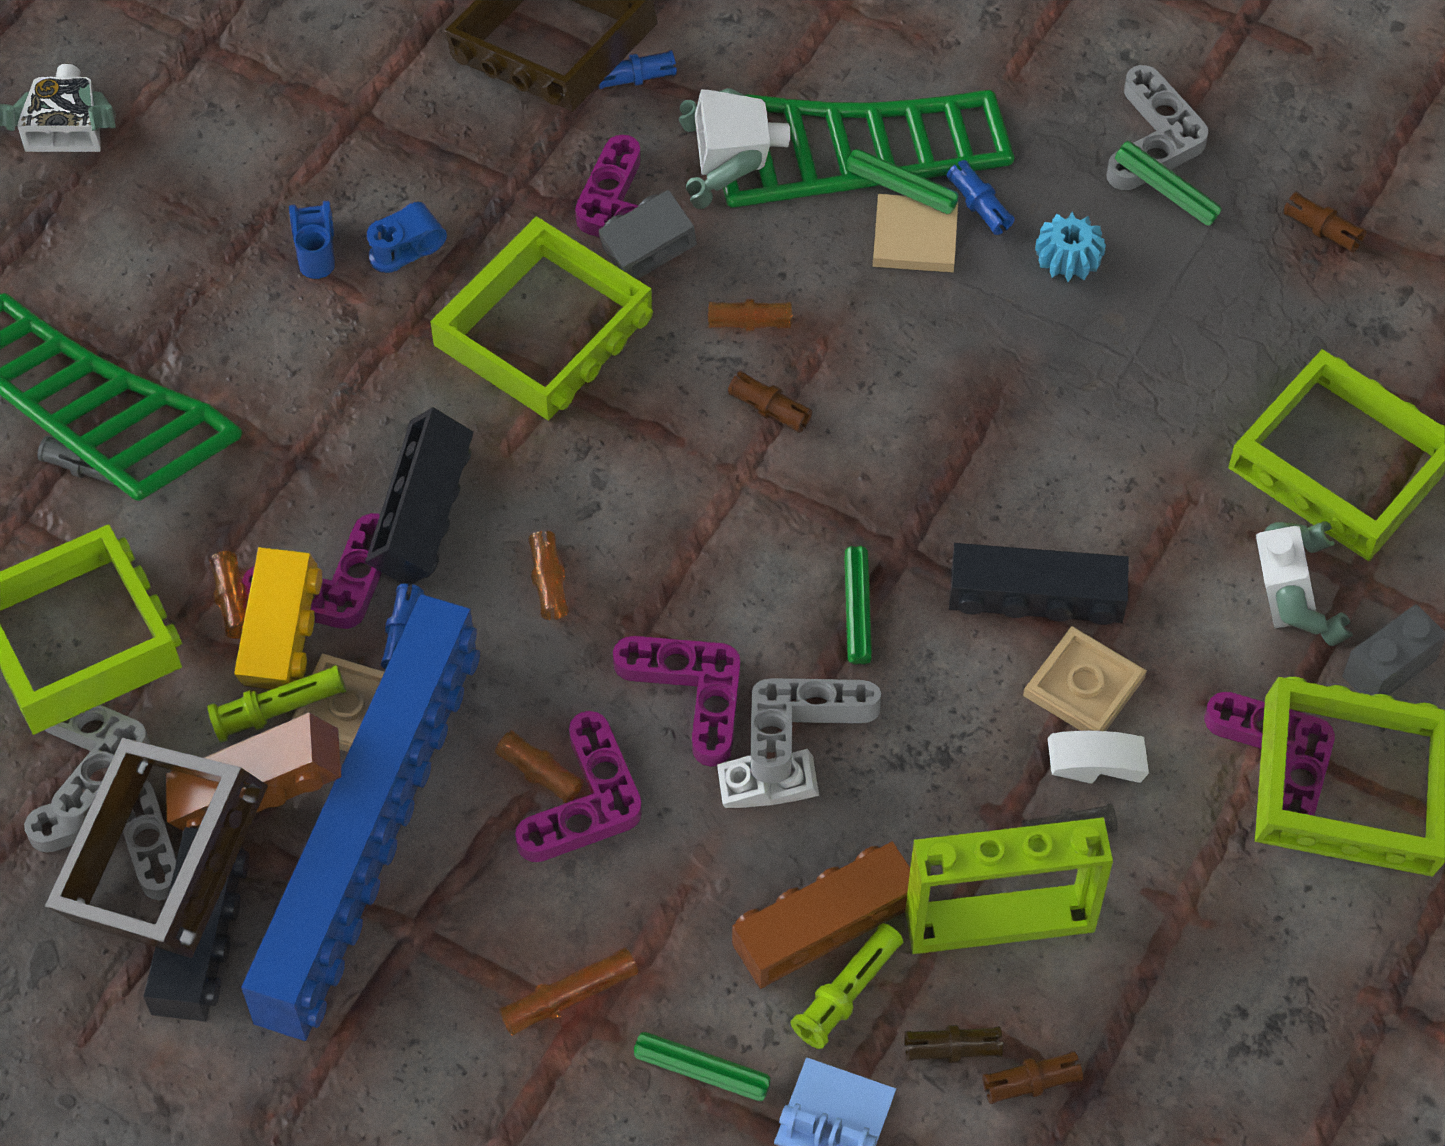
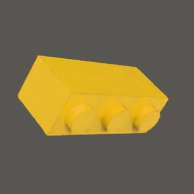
[234,547,322,689]

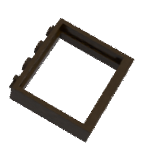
[444,0,658,112]
[45,738,268,958]

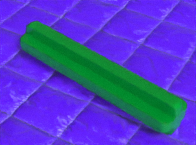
[1115,141,1222,226]
[846,149,959,214]
[844,546,872,665]
[634,1032,771,1101]

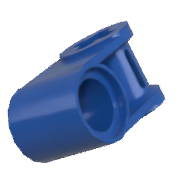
[289,200,335,279]
[367,202,447,273]

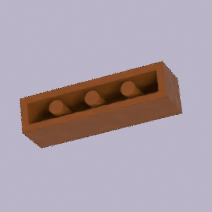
[166,712,341,831]
[732,841,910,989]

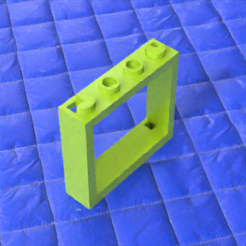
[430,216,653,421]
[1228,349,1445,561]
[0,524,182,735]
[1255,677,1445,877]
[905,817,1113,954]

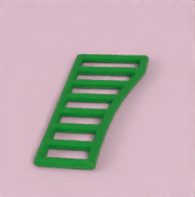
[723,90,1015,208]
[0,293,242,501]

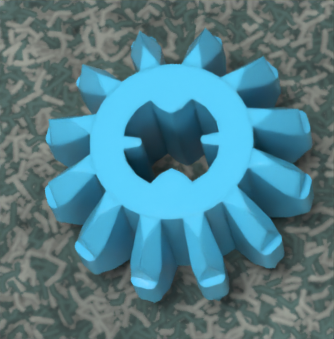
[1035,211,1106,282]

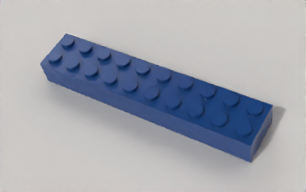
[241,594,480,1041]

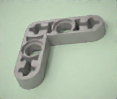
[1106,65,1208,190]
[750,678,881,784]
[45,705,150,831]
[24,780,176,900]

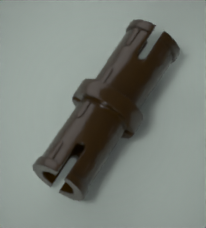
[904,1025,1003,1063]

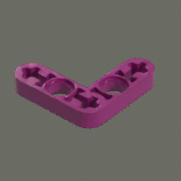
[575,134,641,238]
[242,513,382,629]
[613,636,740,767]
[1204,692,1335,816]
[515,711,642,862]

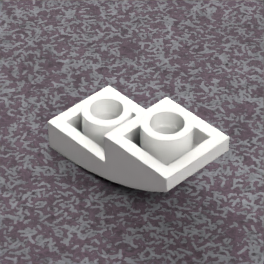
[1048,731,1149,784]
[717,749,819,808]

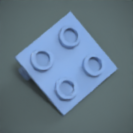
[774,1057,896,1146]

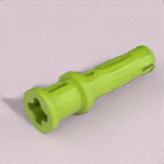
[207,665,346,743]
[790,923,904,1049]

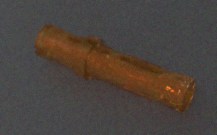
[499,947,638,1036]

